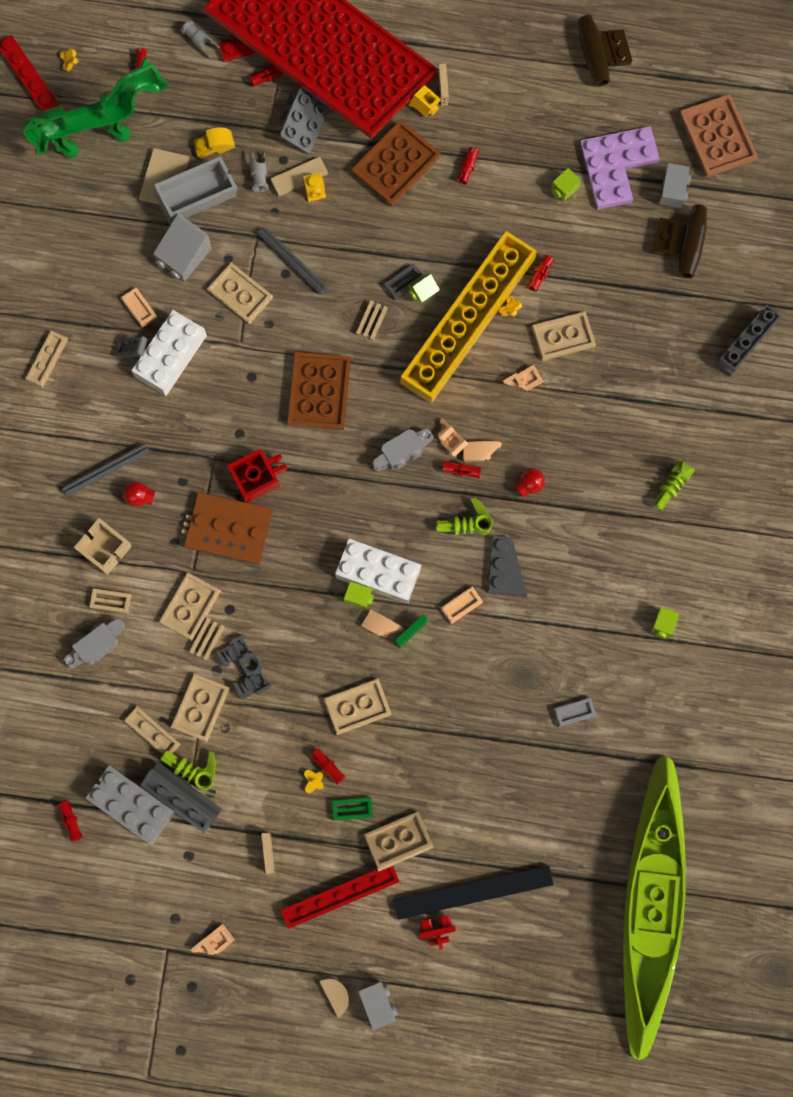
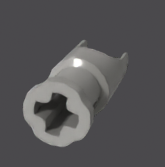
[181,20,219,58]
[249,150,269,192]

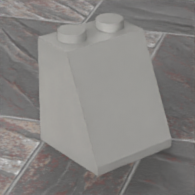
[153,213,212,282]

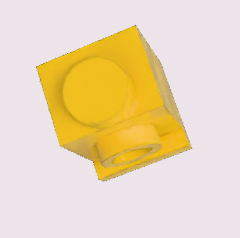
[409,85,441,117]
[303,172,326,202]

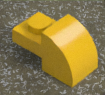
[193,128,235,159]

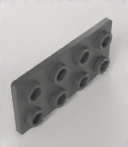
[277,86,329,154]

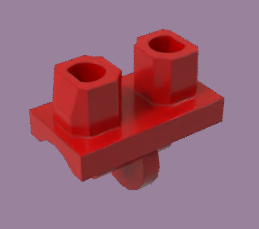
[419,915,456,950]

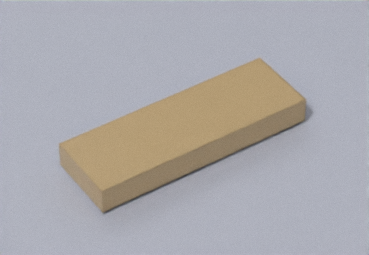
[271,157,328,196]
[25,330,68,388]
[124,706,181,755]

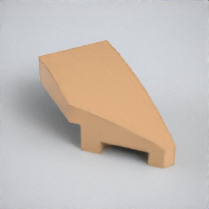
[503,365,543,391]
[438,418,468,457]
[464,441,502,462]
[361,610,404,638]
[191,924,235,955]

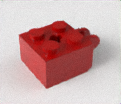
[227,449,288,503]

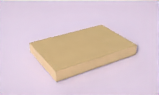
[139,148,189,205]
[207,262,273,324]
[532,311,596,361]
[159,572,221,641]
[171,673,230,742]
[323,678,392,735]
[363,811,434,871]

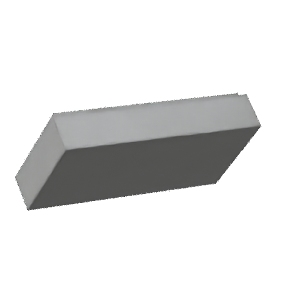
[553,697,597,727]

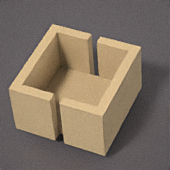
[74,518,132,575]

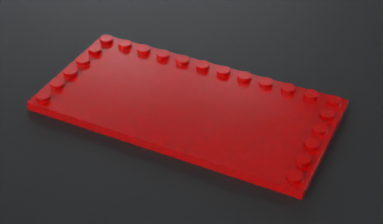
[203,0,439,139]

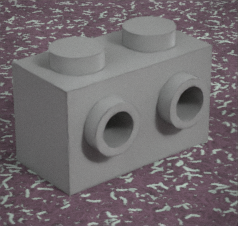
[659,163,692,208]
[358,981,398,1031]

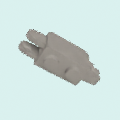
[373,428,434,472]
[64,619,126,669]

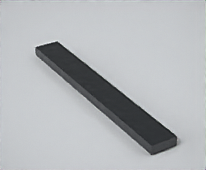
[394,865,554,920]

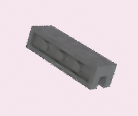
[716,305,781,377]
[140,763,222,833]

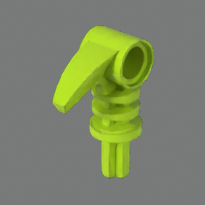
[653,459,695,510]
[436,498,493,535]
[161,751,216,791]

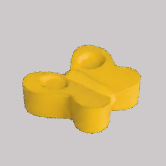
[60,48,78,72]
[499,296,522,316]
[304,770,324,793]

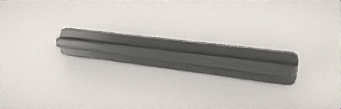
[258,227,327,295]
[62,443,149,496]

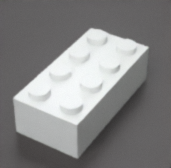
[131,310,207,396]
[335,539,421,604]

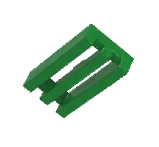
[395,614,429,648]
[332,797,373,821]

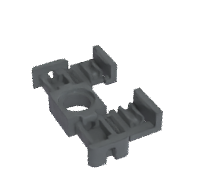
[216,635,272,700]

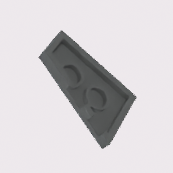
[488,536,527,596]

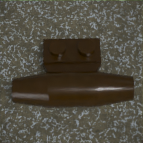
[578,15,633,87]
[653,204,707,278]

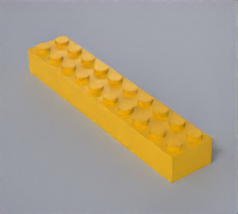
[400,231,537,404]

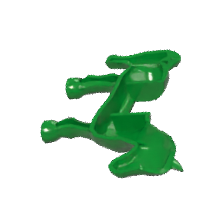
[22,57,168,158]

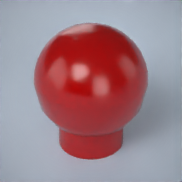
[514,468,545,498]
[123,481,155,507]

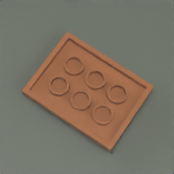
[679,94,758,177]

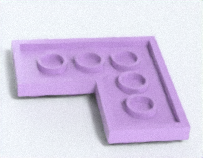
[580,126,660,210]

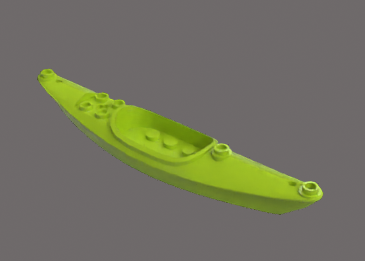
[623,756,686,1060]

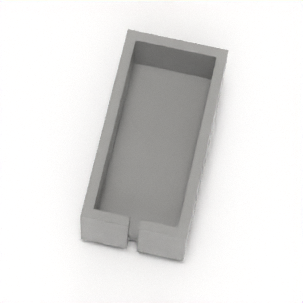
[154,156,237,225]
[86,765,176,845]

